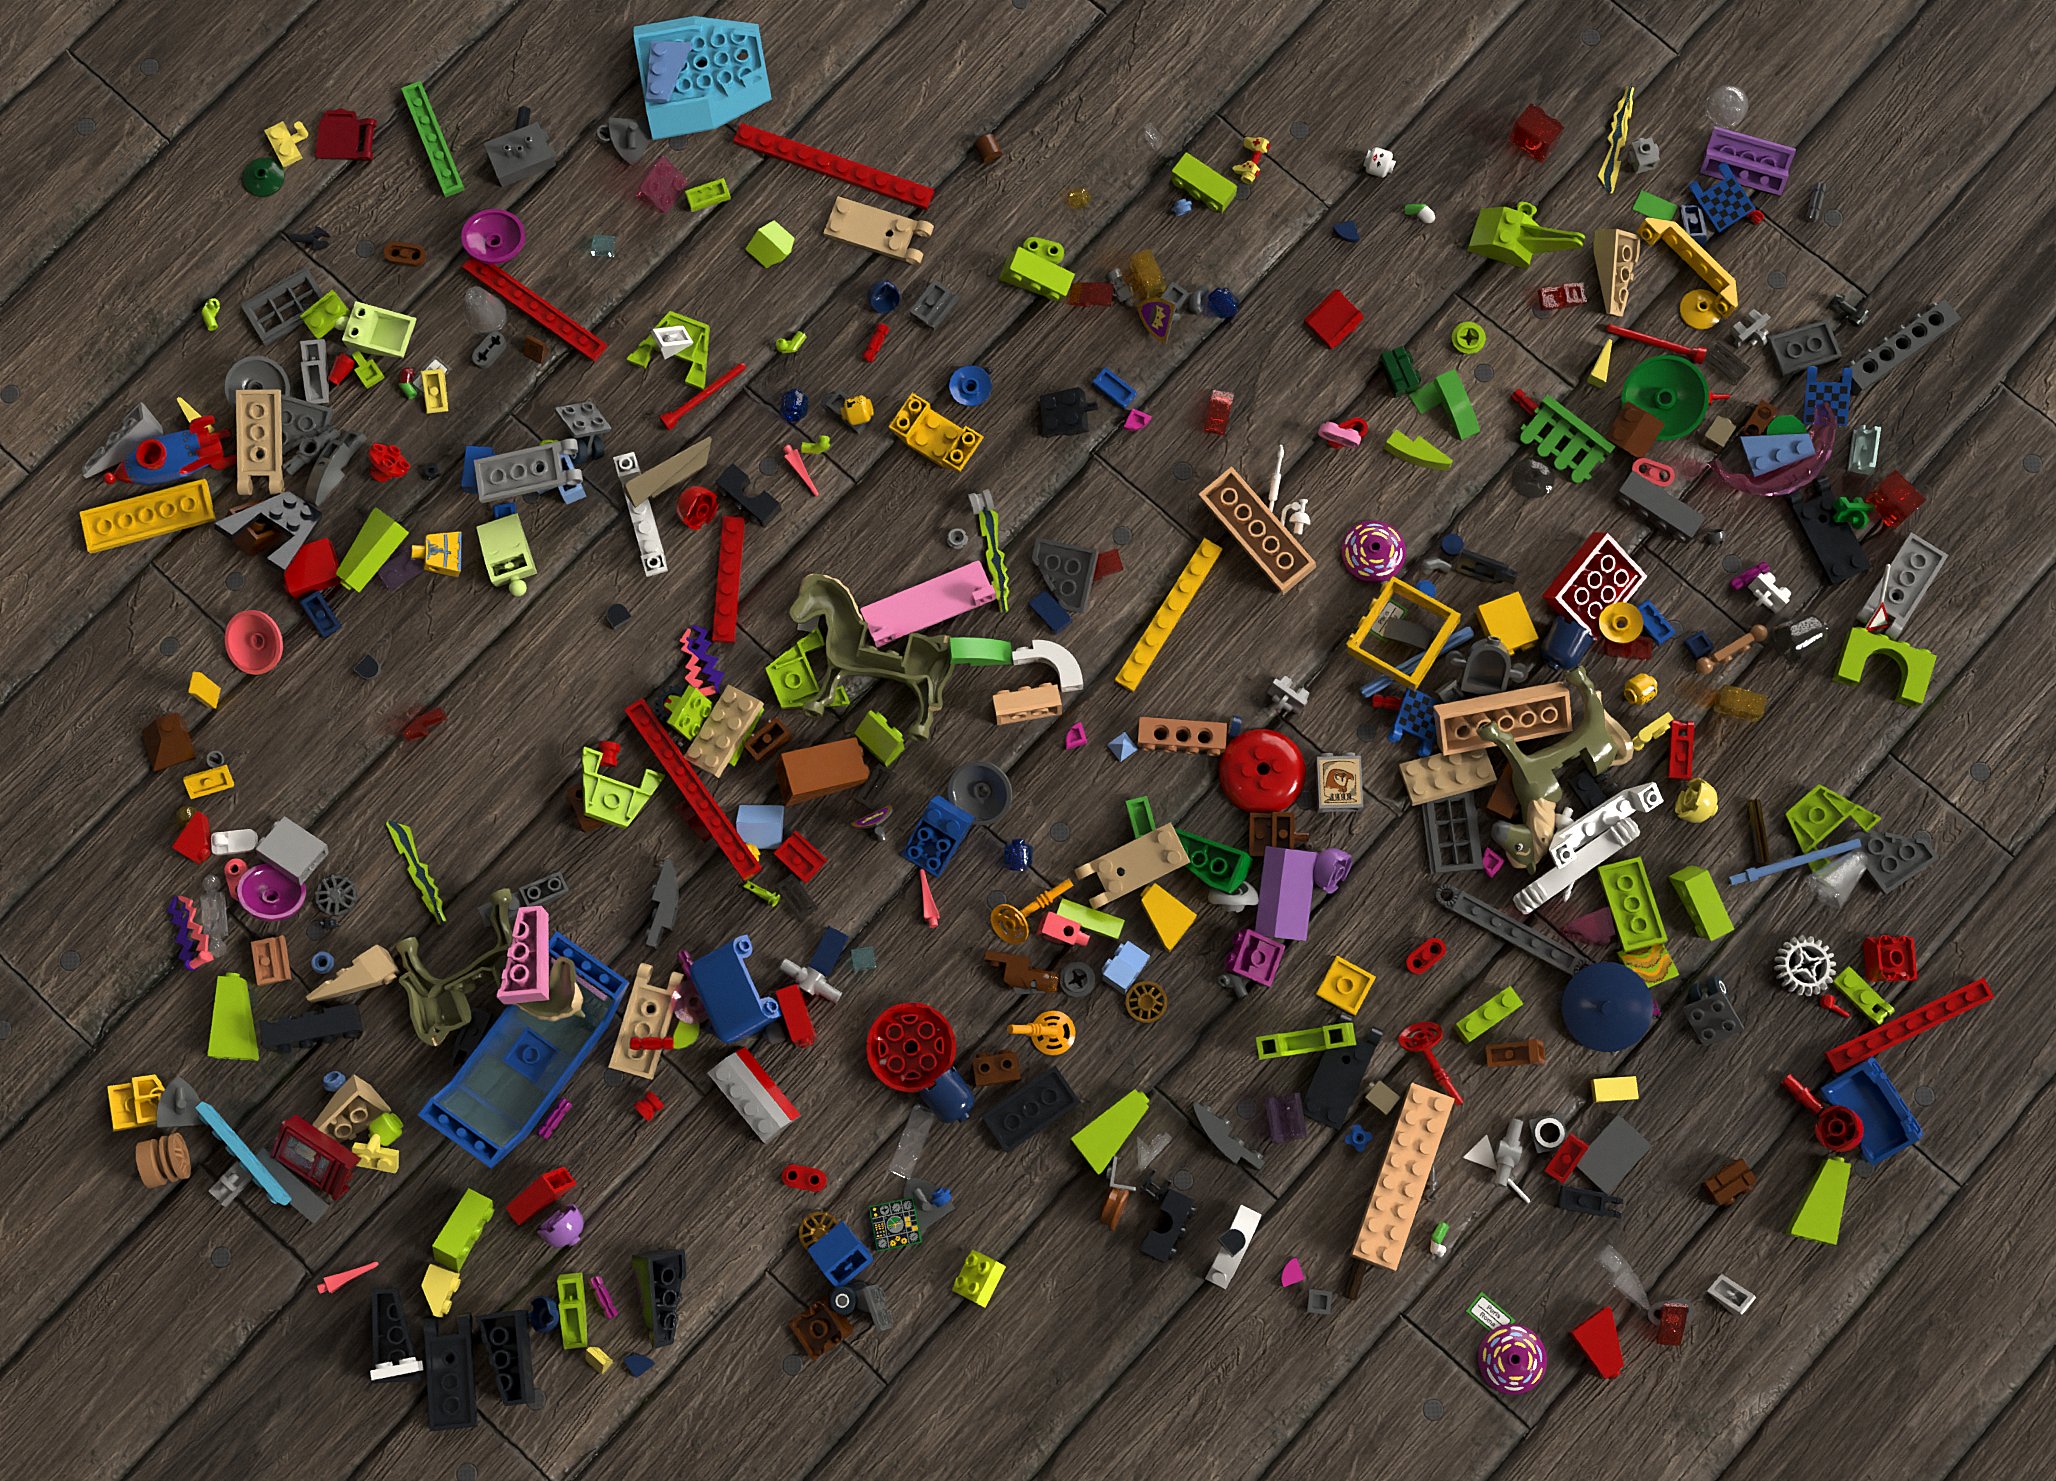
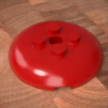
[1219,729,1306,813]
[867,1003,956,1092]

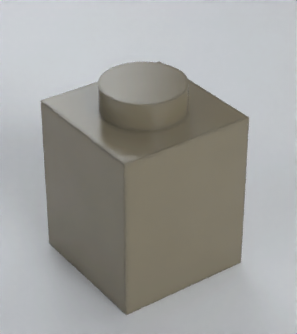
[1700,415,1736,453]
[1363,1080,1401,1116]

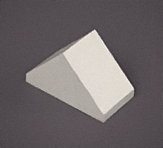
[651,326,693,359]
[1707,1274,1756,1315]

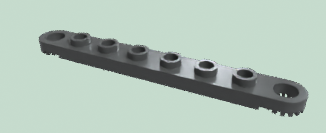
[1435,884,1594,977]

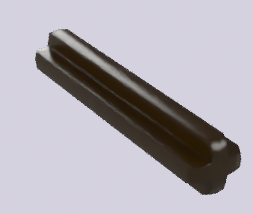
[1748,799,1770,864]
[1344,1258,1368,1300]

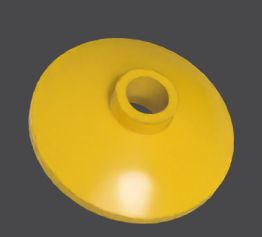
[1680,289,1722,330]
[1599,602,1643,643]

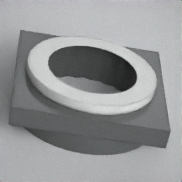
[1528,1113,1568,1154]

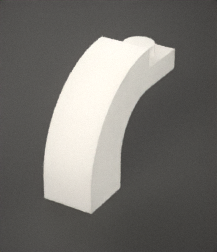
[1012,640,1083,692]
[1205,1205,1261,1289]

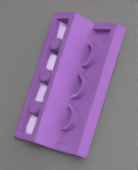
[1700,126,1796,196]
[1255,846,1317,941]

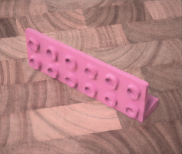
[861,561,996,648]

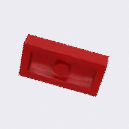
[1544,1133,1589,1184]

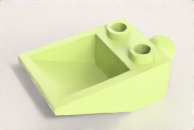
[335,301,417,358]
[476,513,537,596]

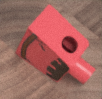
[1035,911,1090,947]

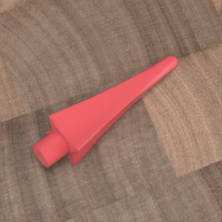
[783,445,819,496]
[919,869,940,928]
[317,1262,378,1294]

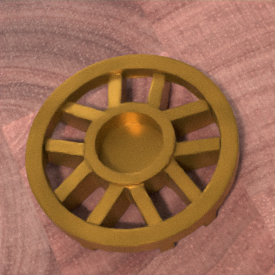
[1126,981,1167,1023]
[799,1211,839,1251]

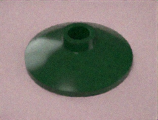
[243,158,285,197]

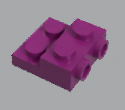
[1225,929,1285,987]

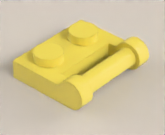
[1632,712,1673,751]

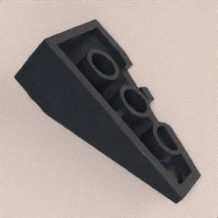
[632,1249,686,1349]

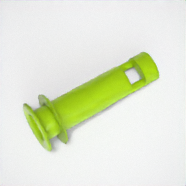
[744,881,780,907]

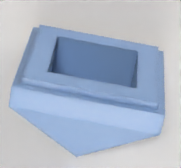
[1107,732,1138,762]

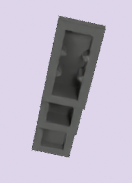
[256,1148,330,1224]

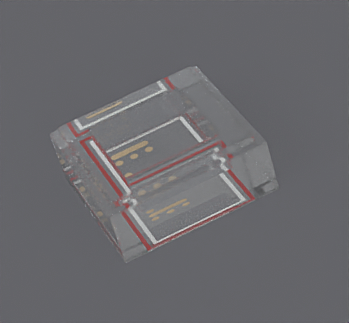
[1143,122,1162,150]

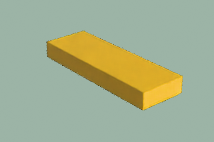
[188,672,221,709]

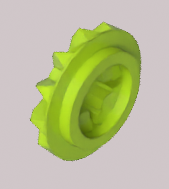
[1451,322,1486,355]

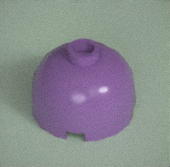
[1314,848,1352,893]
[537,1203,584,1247]

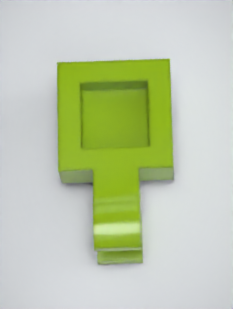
[352,350,385,389]

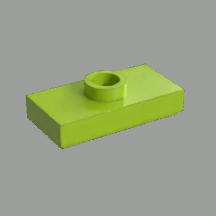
[685,178,731,212]

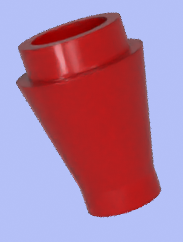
[327,353,356,385]

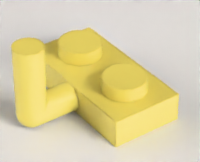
[264,121,308,167]
[352,1134,399,1173]

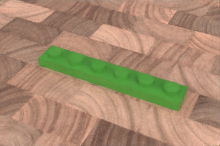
[401,81,465,197]

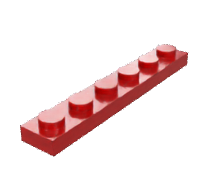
[712,516,745,644]

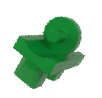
[1833,497,1876,530]

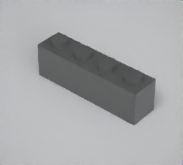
[1615,471,1706,544]

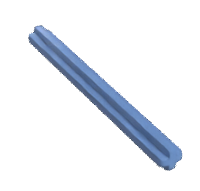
[1359,627,1474,698]

